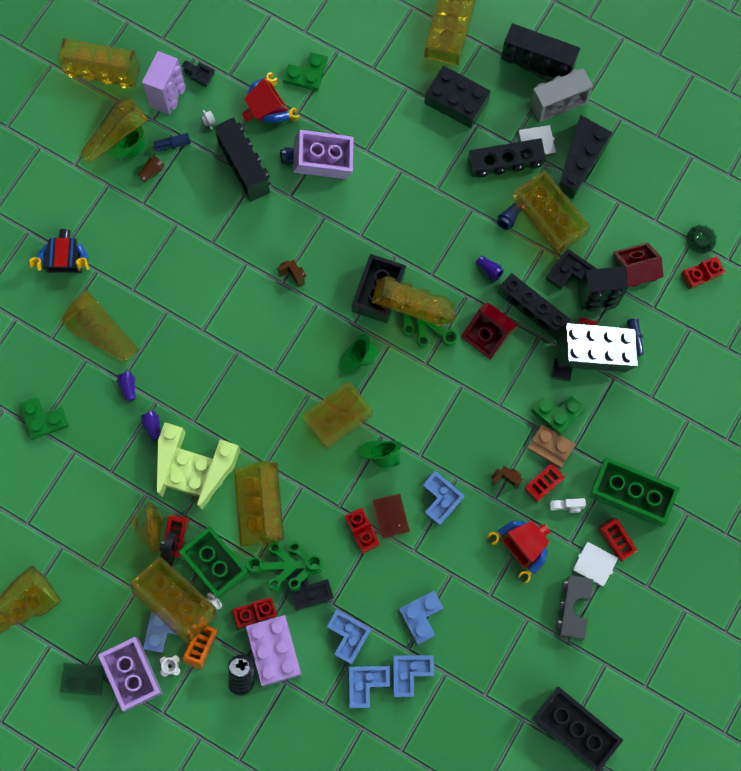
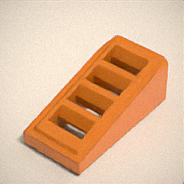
[183,623,218,670]

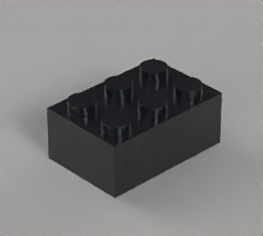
[424,65,491,129]
[352,254,406,324]
[578,266,628,312]

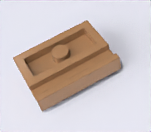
[528,425,575,469]

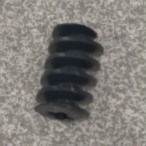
[228,655,254,696]

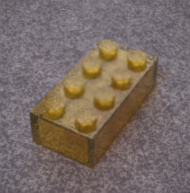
[424,0,476,66]
[58,38,140,88]
[513,170,591,255]
[130,556,217,644]

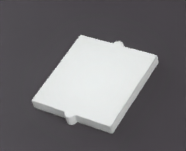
[518,125,556,159]
[573,542,618,587]

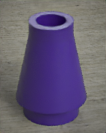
[476,255,504,282]
[116,372,136,401]
[140,411,161,441]

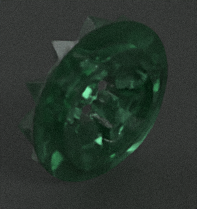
[686,224,717,253]

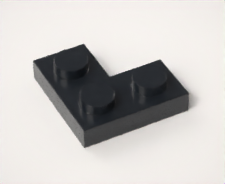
[546,248,597,290]
[287,570,334,611]

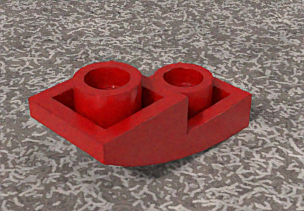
[681,256,725,289]
[345,508,380,554]
[231,597,277,629]

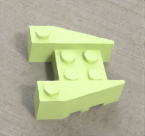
[157,422,240,510]

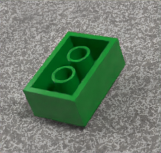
[179,526,249,600]

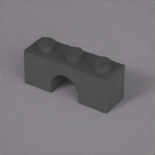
[556,575,594,641]

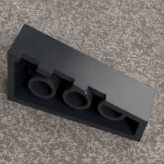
[557,115,613,199]

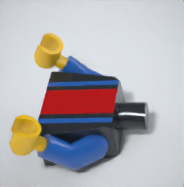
[29,229,89,273]

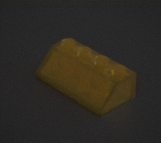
[372,276,456,326]
[234,461,284,546]

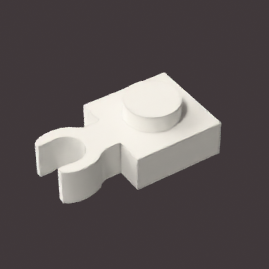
[550,498,586,513]

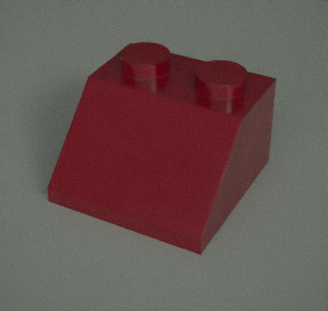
[613,243,664,287]
[461,302,518,360]

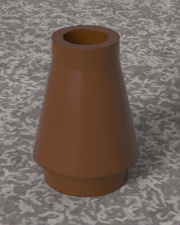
[138,155,165,182]

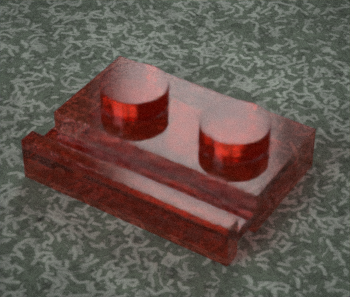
[373,493,410,539]

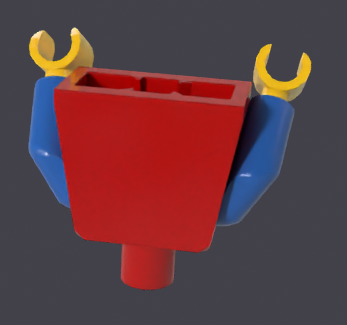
[242,72,300,123]
[487,521,550,583]

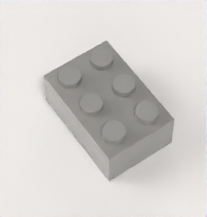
[530,68,593,123]

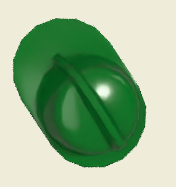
[109,125,145,159]
[339,334,378,374]
[357,441,402,468]

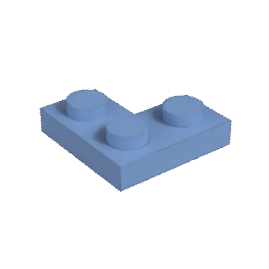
[422,471,465,526]
[399,591,443,645]
[143,609,192,653]
[327,609,371,665]
[393,655,434,697]
[349,666,390,708]

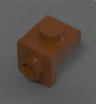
[277,259,306,287]
[491,466,523,489]

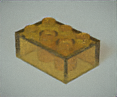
[302,381,372,450]

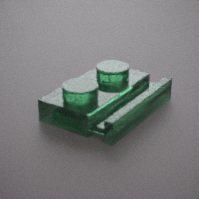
[60,663,104,696]

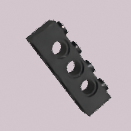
[468,138,546,178]
[498,273,571,339]

